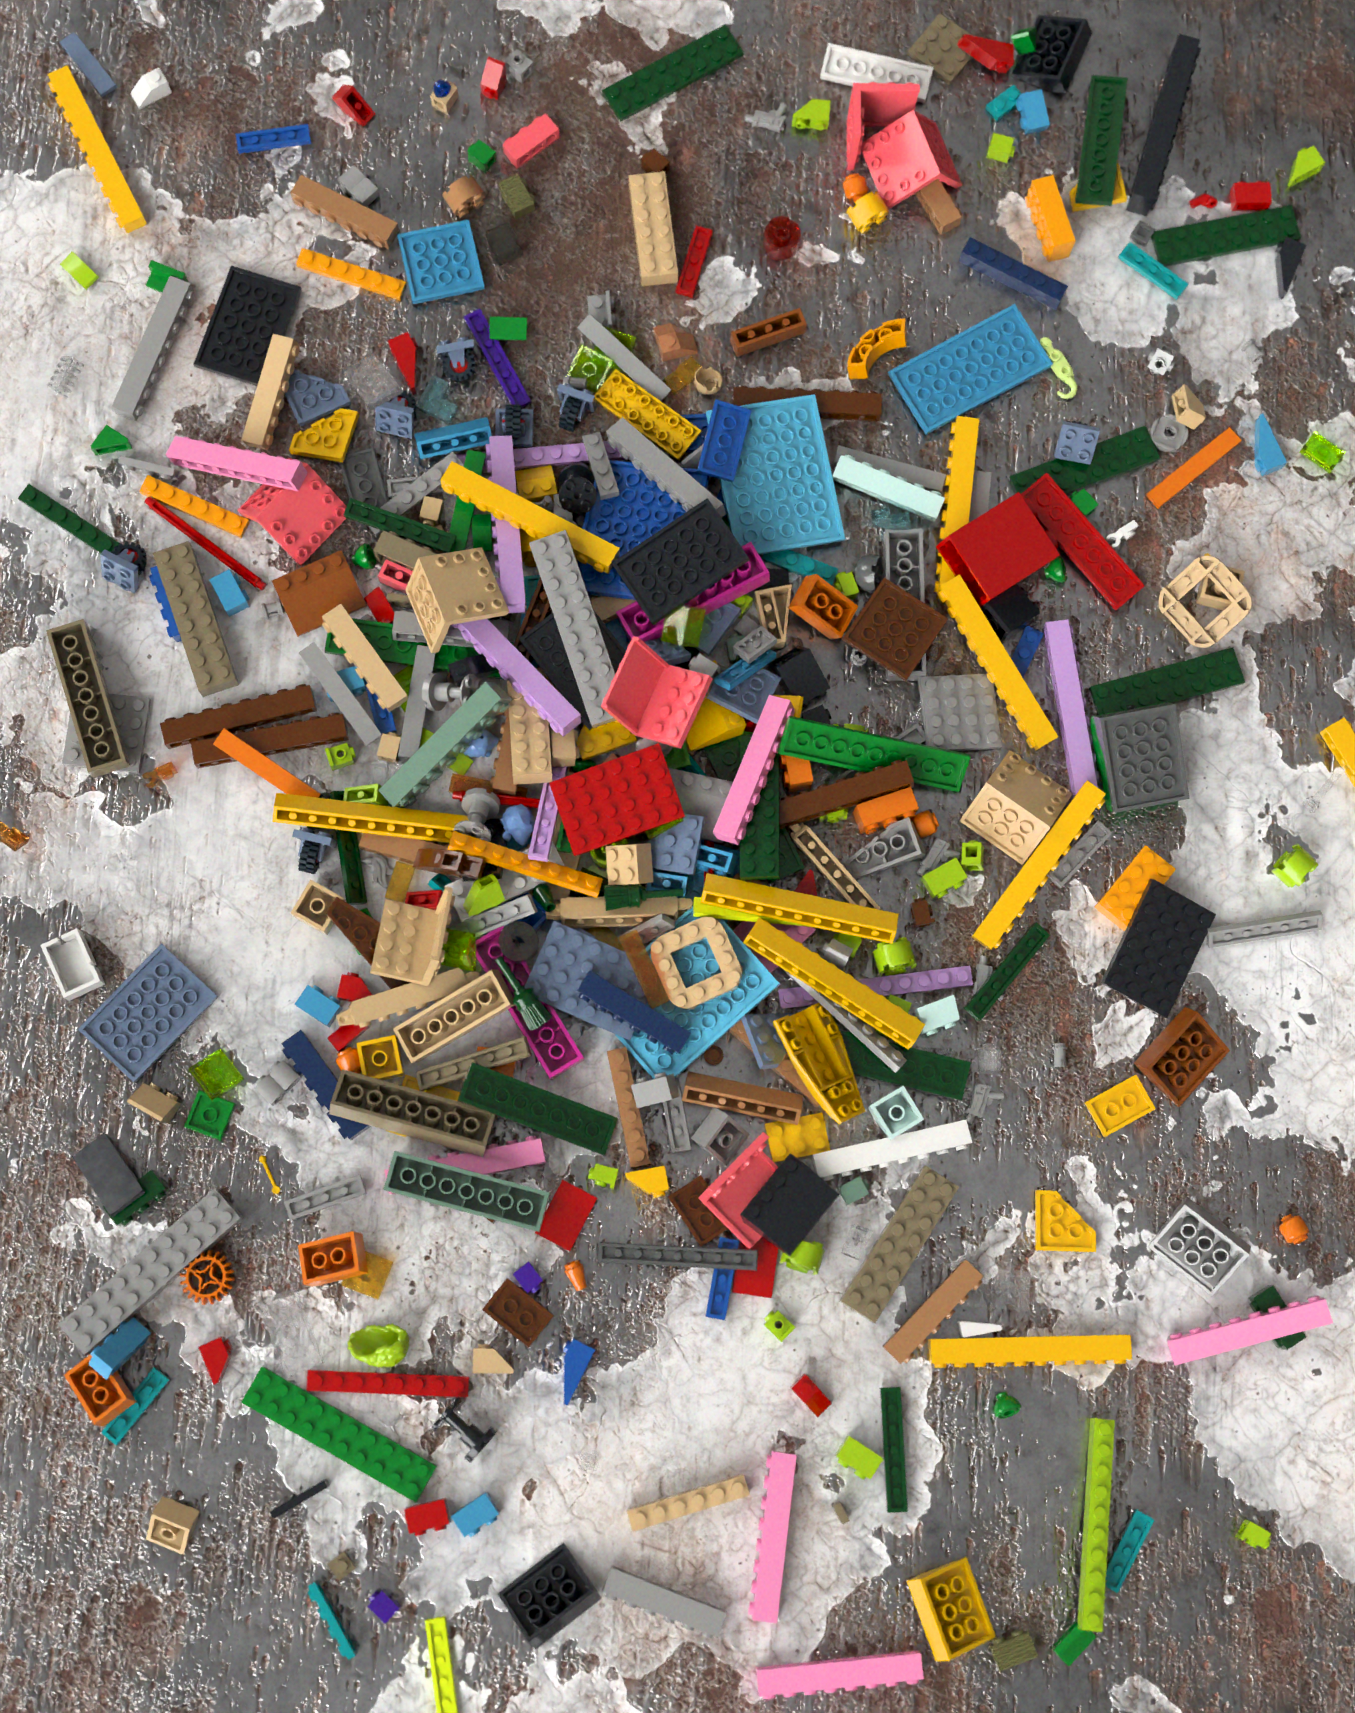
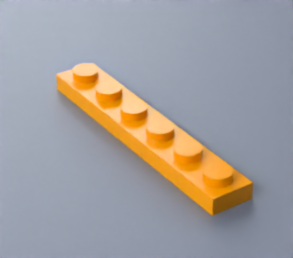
[296,248,407,301]
[139,475,250,538]

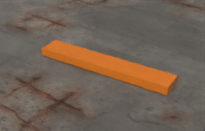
[1146,427,1242,509]
[213,728,321,798]

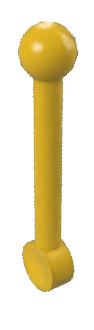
[259,1155,281,1194]

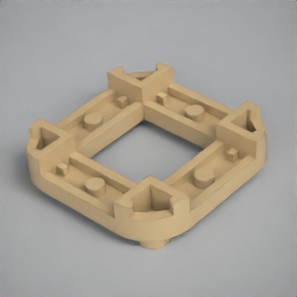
[1159,556,1253,648]
[651,917,743,1010]

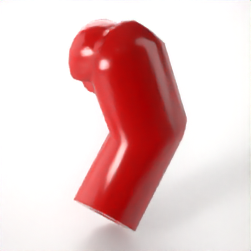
[1189,194,1218,209]

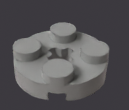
[1150,414,1188,452]

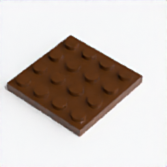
[842,578,948,681]

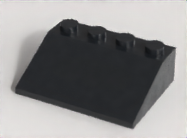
[1011,15,1092,93]
[740,1154,839,1257]
[498,1543,602,1650]

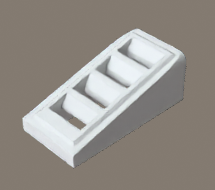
[957,1321,1002,1337]

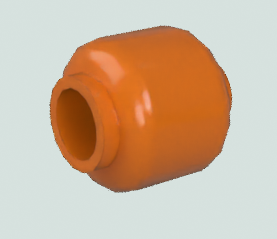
[843,173,868,202]
[912,810,939,838]
[336,1046,362,1074]
[1279,1214,1309,1245]

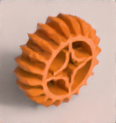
[180,1250,235,1305]

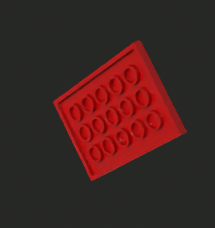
[549,743,685,857]

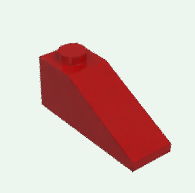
[957,34,1014,73]
[388,332,418,395]

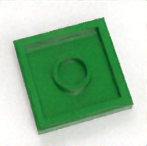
[184,1090,236,1141]

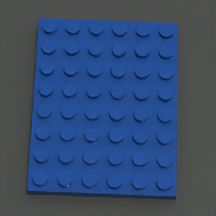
[577,460,710,600]

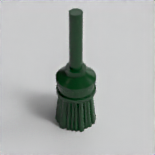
[604,884,683,911]
[495,956,552,1030]

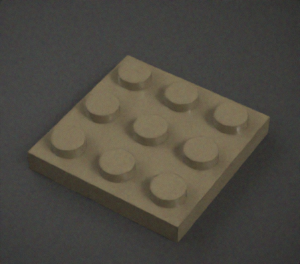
[907,13,973,85]

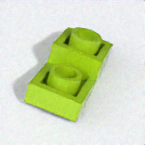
[60,251,99,290]

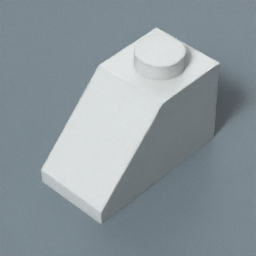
[131,68,172,109]

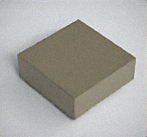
[832,1501,850,1524]

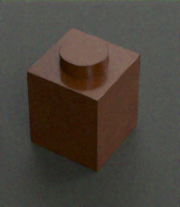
[641,148,670,174]

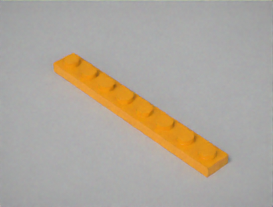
[447,831,603,898]

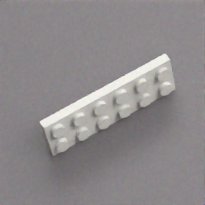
[820,43,933,103]
[445,841,564,922]

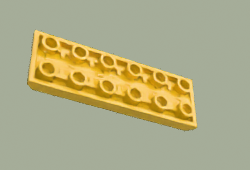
[594,369,702,460]

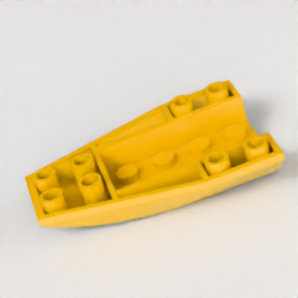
[773,1003,865,1124]

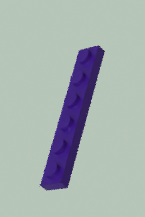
[464,308,531,408]

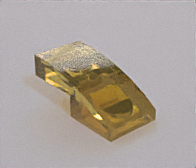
[663,356,701,395]

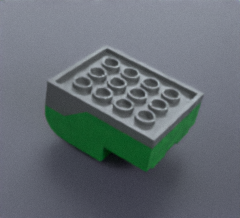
[1091,702,1190,813]

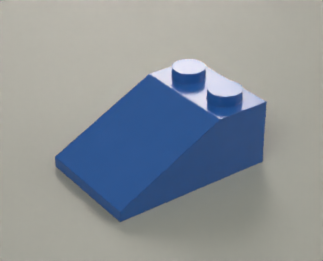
[563,1338,595,1406]

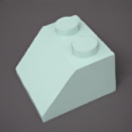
[912,995,960,1036]
[867,1086,924,1140]

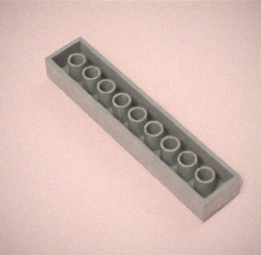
[529,530,616,728]
[58,1188,244,1355]

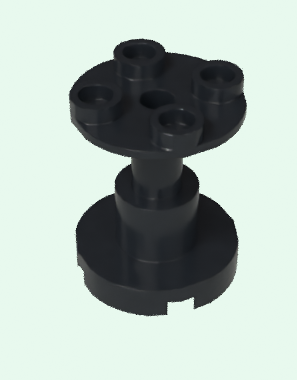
[558,462,597,514]
[431,1396,497,1463]

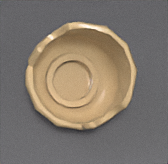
[694,367,723,395]

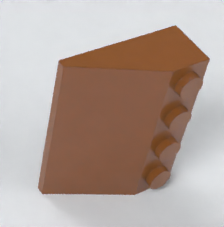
[272,550,367,637]
[1134,1007,1230,1107]

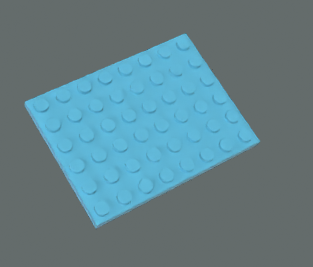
[706,394,845,555]
[615,906,780,1079]

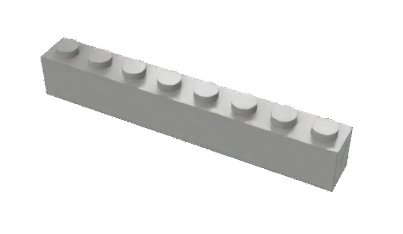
[111,276,194,421]
[606,417,726,518]

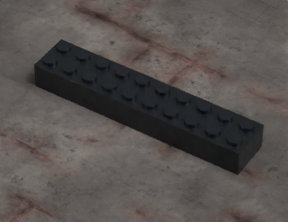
[1125,34,1201,216]

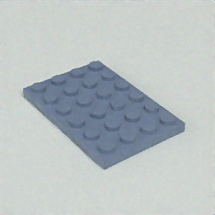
[524,921,659,1041]
[78,943,218,1083]

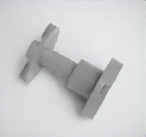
[422,673,483,711]
[453,788,501,842]

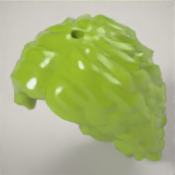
[347,1324,410,1367]

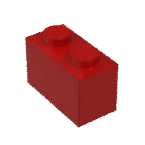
[1230,181,1272,211]
[404,1498,451,1536]

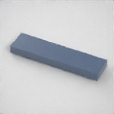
[60,32,117,98]

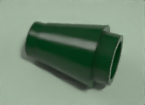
[533,884,556,912]

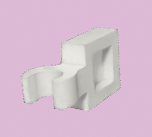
[1105,520,1138,549]

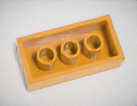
[1025,175,1076,263]
[1094,845,1176,931]

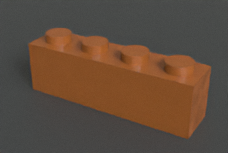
[730,308,807,357]

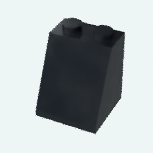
[982,584,1040,644]
[767,645,830,708]

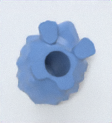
[463,728,499,758]
[500,804,536,846]

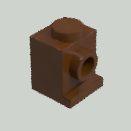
[910,898,935,928]

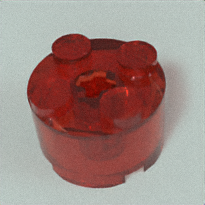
[763,216,801,260]

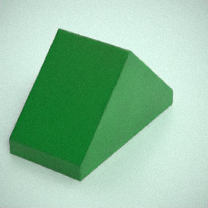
[1011,26,1036,55]
[91,425,132,456]
[472,514,493,552]

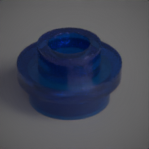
[433,79,451,98]

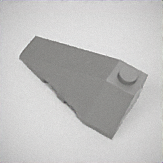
[844,817,927,879]

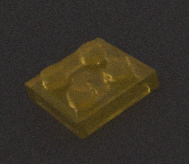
[341,1251,394,1300]

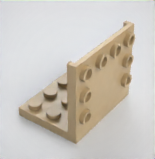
[405,547,509,653]
[960,751,1072,865]
[370,886,455,986]

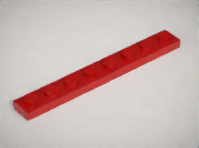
[306,1370,470,1397]

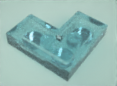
[416,375,458,424]

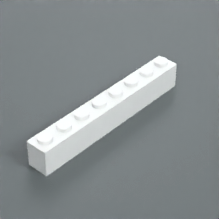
[812,1120,972,1181]

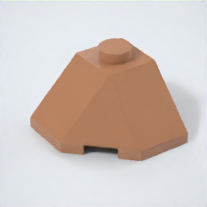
[653,323,698,362]

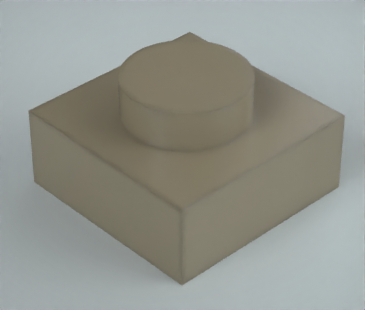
[328,1551,357,1581]

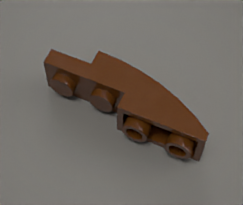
[413,848,486,879]

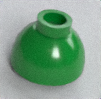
[352,543,376,569]
[1044,556,1067,583]
[571,757,597,773]
[994,1392,1022,1419]

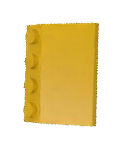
[685,660,746,752]
[907,1557,996,1661]

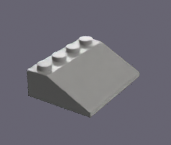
[654,768,733,844]
[1148,1197,1251,1297]

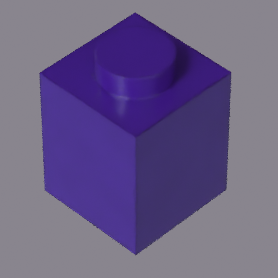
[513,1261,544,1294]
[367,1589,401,1624]

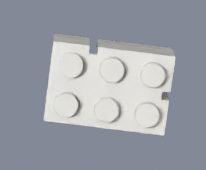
[41,928,105,1001]

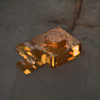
[142,762,178,788]
[0,821,29,851]

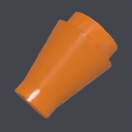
[564,1259,587,1291]

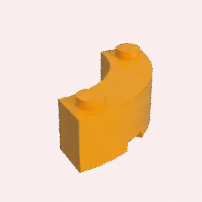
[847,318,907,379]

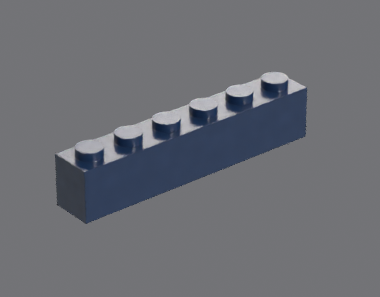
[959,237,1068,310]
[577,971,691,1055]
[281,1030,371,1141]

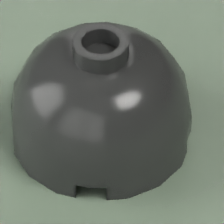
[852,554,883,592]

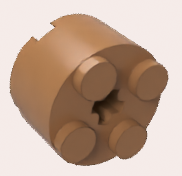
[443,175,485,219]

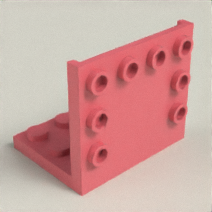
[847,82,920,170]
[861,110,962,209]
[237,457,347,566]
[601,636,713,749]
[698,1132,778,1249]

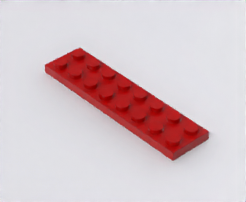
[1021,473,1145,611]

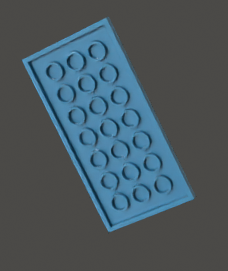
[888,304,1053,435]

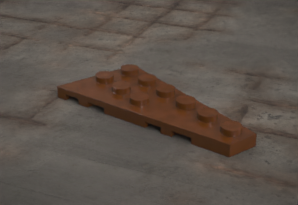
[326,897,412,989]

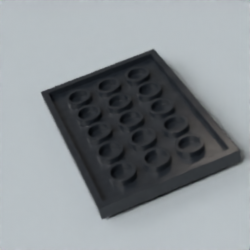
[193,265,302,386]
[612,498,750,625]
[519,611,626,731]
[1100,879,1216,1018]

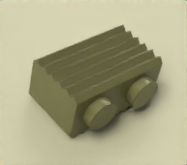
[498,173,536,219]
[989,1629,1038,1671]

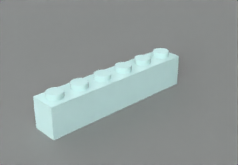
[832,455,945,522]

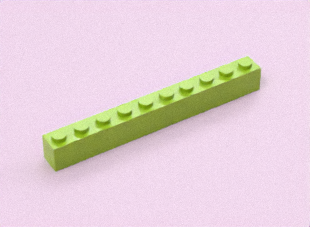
[1077,1418,1115,1632]

